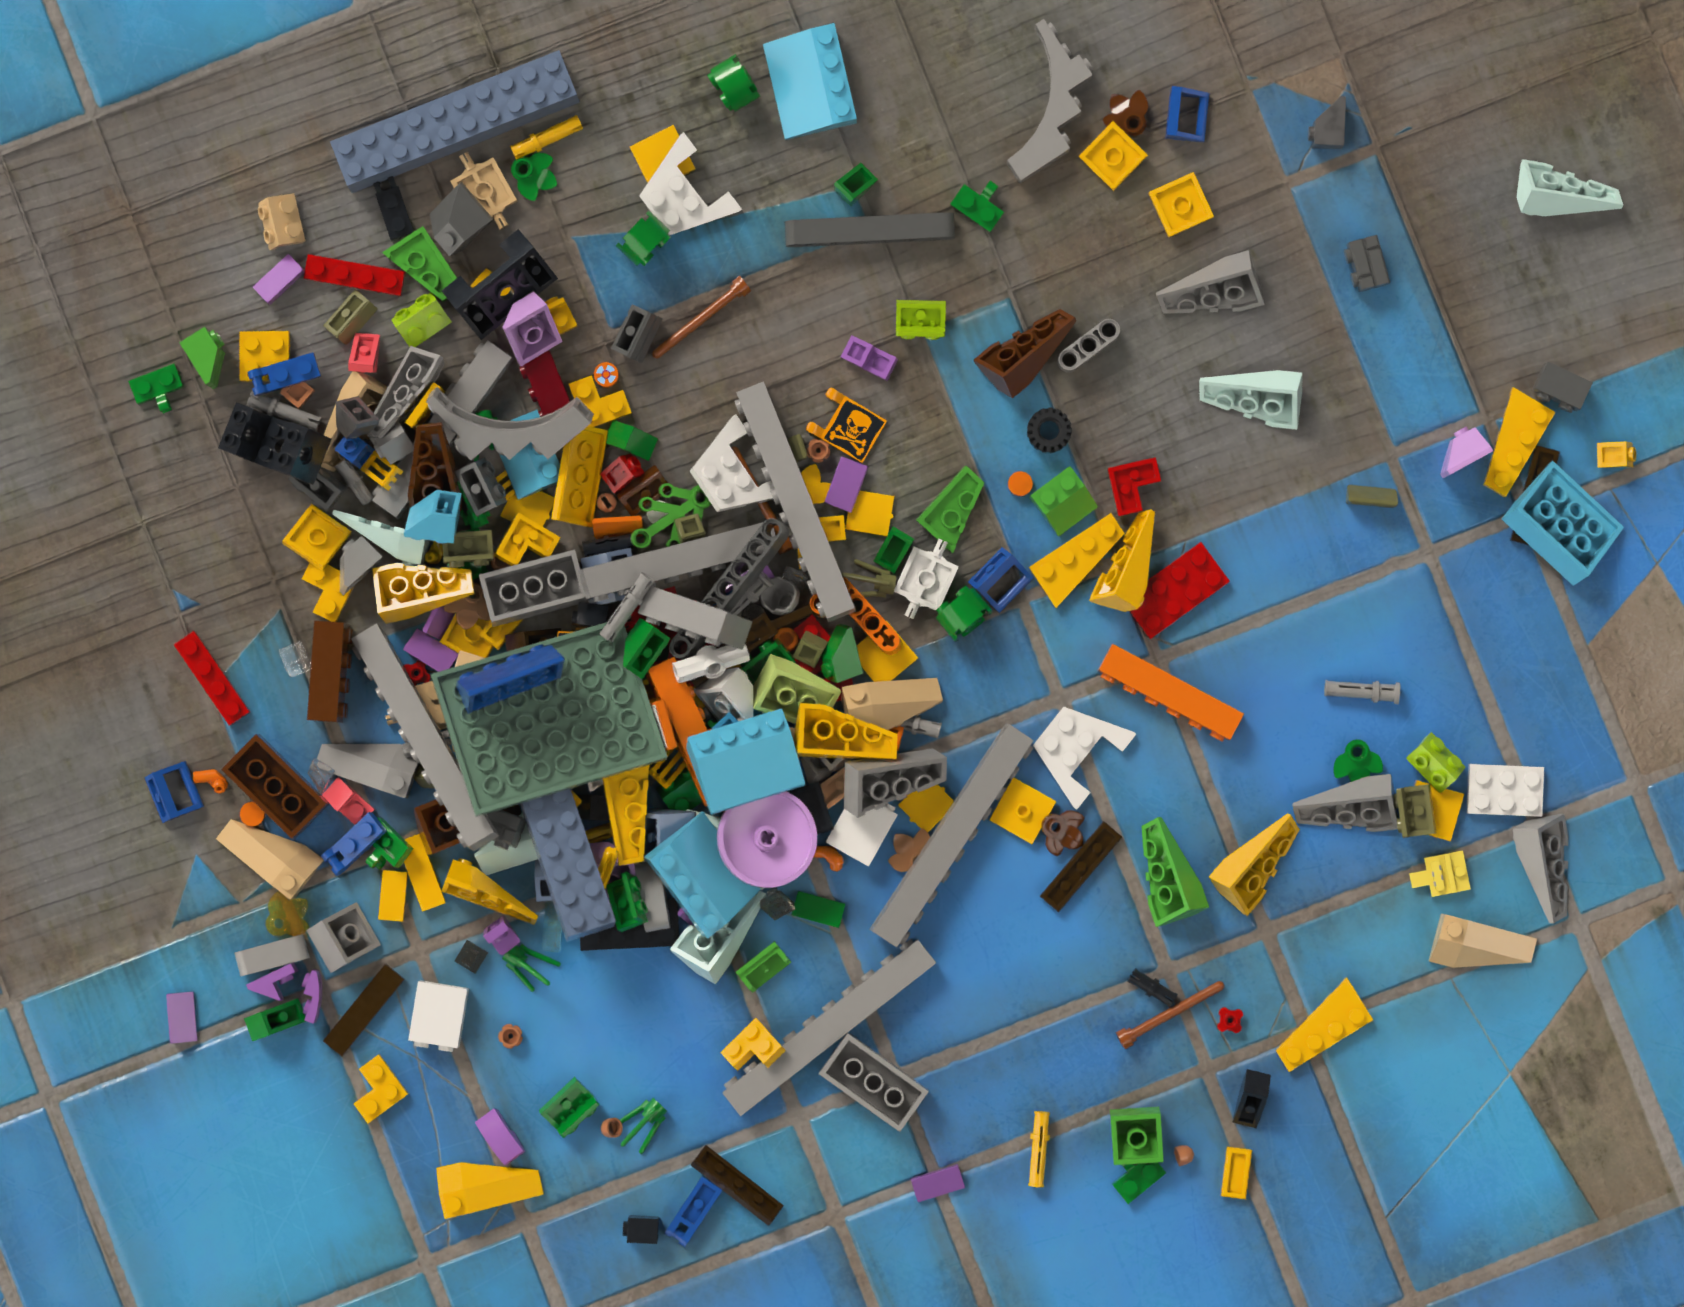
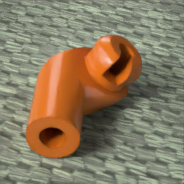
[193,769,228,794]

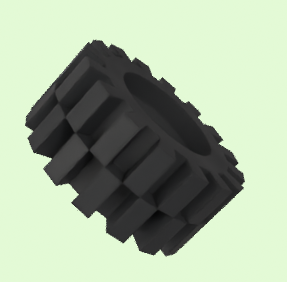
[1027,407,1072,453]

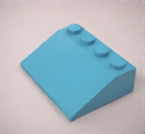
[763,23,857,140]
[1502,461,1624,586]
[686,708,805,815]
[644,811,761,938]

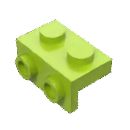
[391,293,452,347]
[896,300,946,340]
[1406,732,1466,793]

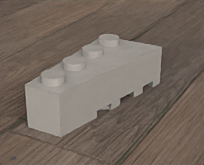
[638,586,752,650]
[844,748,947,818]

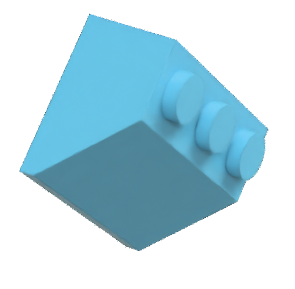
[499,410,560,500]

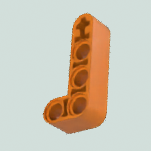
[810,577,902,655]

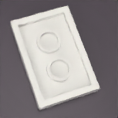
[1467,764,1544,817]

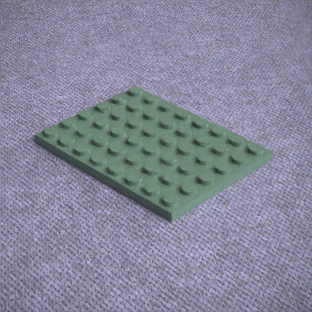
[431,622,667,817]

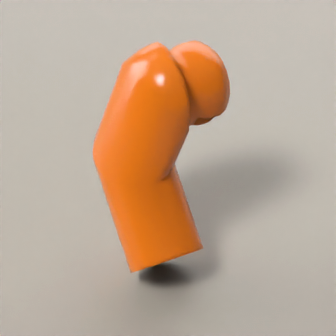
[813,846,844,871]

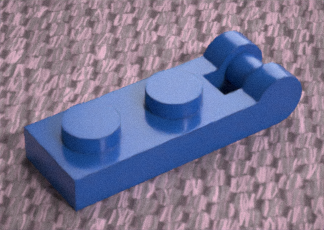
[247,352,321,396]
[321,812,387,876]
[664,1175,722,1247]

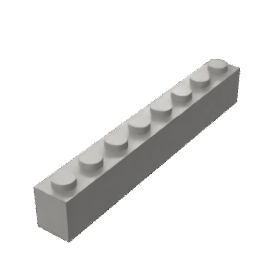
[372,340,513,519]
[579,522,776,602]

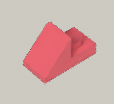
[348,333,380,373]
[322,777,376,825]

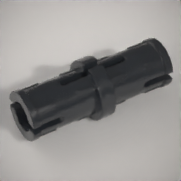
[582,533,633,557]
[1127,968,1178,1007]

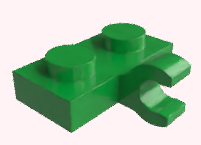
[950,181,1004,233]
[128,363,184,414]
[365,817,413,870]
[1112,1162,1166,1204]

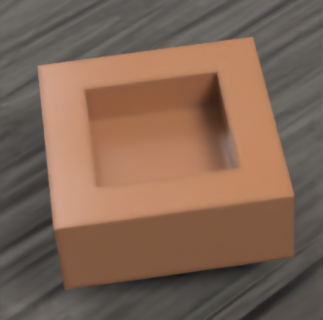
[280,382,315,409]

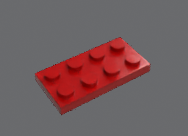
[1129,542,1230,639]

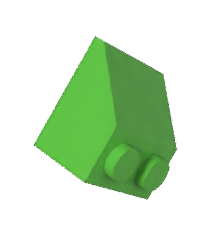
[179,327,225,389]
[1029,466,1098,537]
[1110,1107,1164,1165]

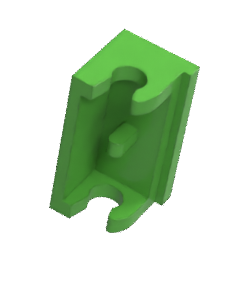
[736,941,791,993]

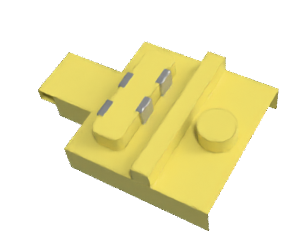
[1409,850,1471,897]

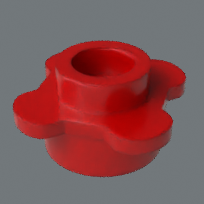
[404,660,431,686]
[1217,1007,1243,1033]

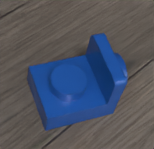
[335,437,375,469]

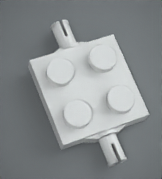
[894,538,959,619]

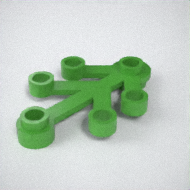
[630,483,711,548]

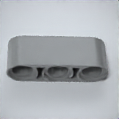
[1057,319,1120,373]
[635,862,671,932]
[234,934,310,977]

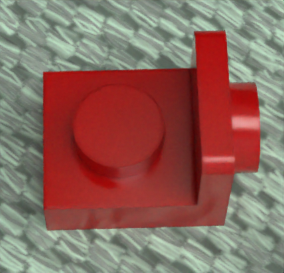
[600,454,644,493]

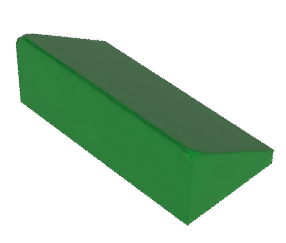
[791,891,845,928]

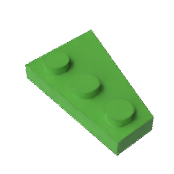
[382,226,457,302]
[916,465,984,553]

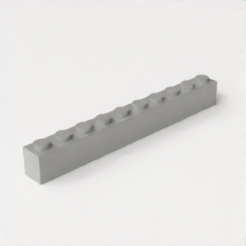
[734,381,856,623]
[351,623,499,851]
[869,723,1034,947]
[722,938,936,1116]

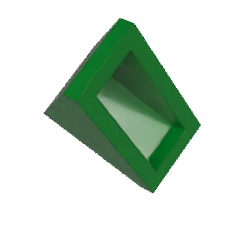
[834,163,878,207]
[606,420,658,461]
[873,526,914,573]

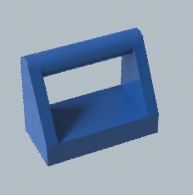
[1165,86,1210,142]
[968,547,1034,613]
[144,761,204,823]

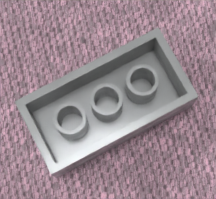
[479,550,588,627]
[819,1032,929,1132]

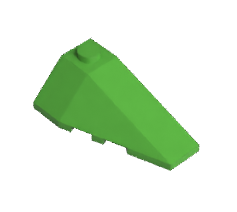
[1141,817,1209,927]

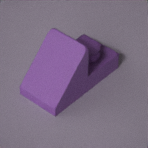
[483,915,520,955]
[246,962,298,1001]

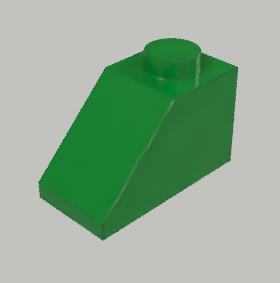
[623,618,671,679]
[821,624,863,683]
[244,998,306,1042]

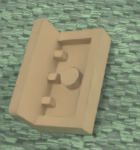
[258,194,305,250]

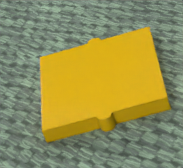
[500,491,555,527]
[845,491,894,536]
[898,784,954,833]

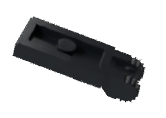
[373,176,414,241]

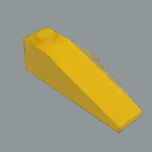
[1209,813,1300,916]
[436,1162,544,1219]

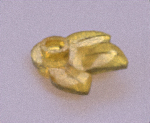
[265,891,309,936]

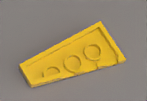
[1483,387,1556,497]
[1029,513,1125,608]
[602,765,649,866]
[1275,977,1373,1072]

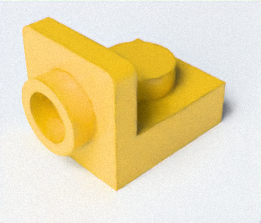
[545,296,578,335]
[1597,441,1637,468]

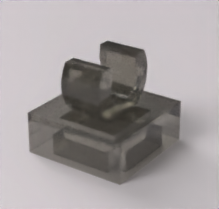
[760,887,795,920]
[454,940,489,974]

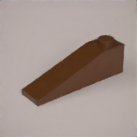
[973,309,1077,399]
[407,422,464,511]
[414,799,522,855]

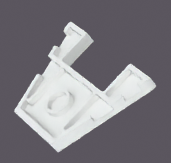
[639,132,742,235]
[690,414,774,512]
[1033,707,1136,810]

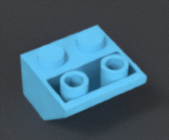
[404,490,462,544]

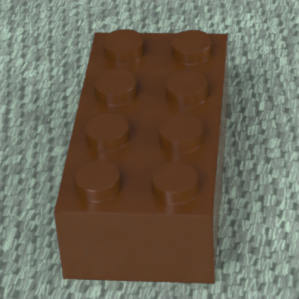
[307,621,354,723]
[221,734,330,839]

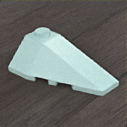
[1517,159,1623,216]
[1199,370,1302,430]
[332,510,430,566]
[474,813,538,875]
[670,891,767,984]

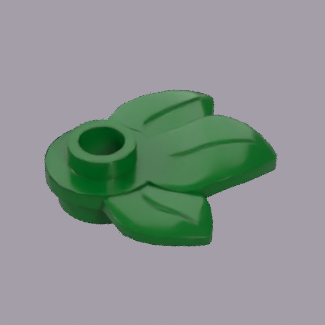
[511,152,557,201]
[1333,739,1383,782]

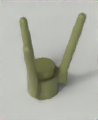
[841,559,896,598]

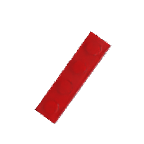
[303,254,406,297]
[173,631,251,726]

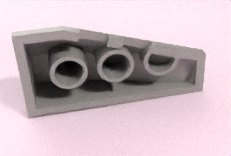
[1156,250,1265,314]
[368,346,445,439]
[314,744,419,798]
[1293,774,1398,832]
[1513,814,1568,923]

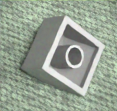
[306,902,381,973]

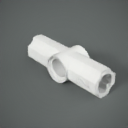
[672,644,750,683]

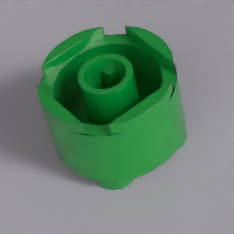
[707,54,761,112]
[616,210,671,266]
[936,586,993,642]

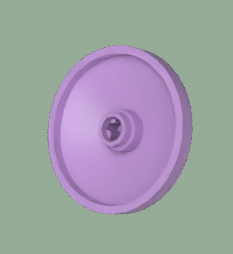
[717,792,817,888]

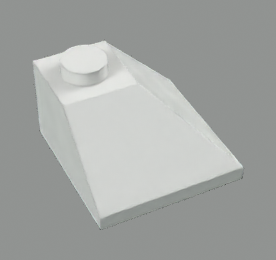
[694,667,753,722]

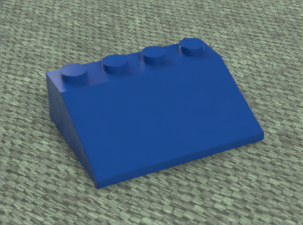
[456,644,564,713]

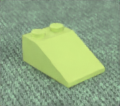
[753,654,841,724]

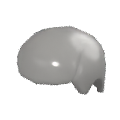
[759,576,800,616]

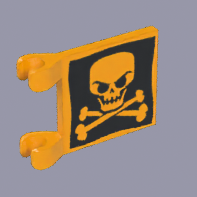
[806,388,887,463]

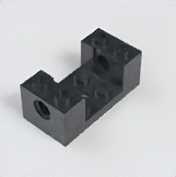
[442,229,558,340]
[218,402,331,485]

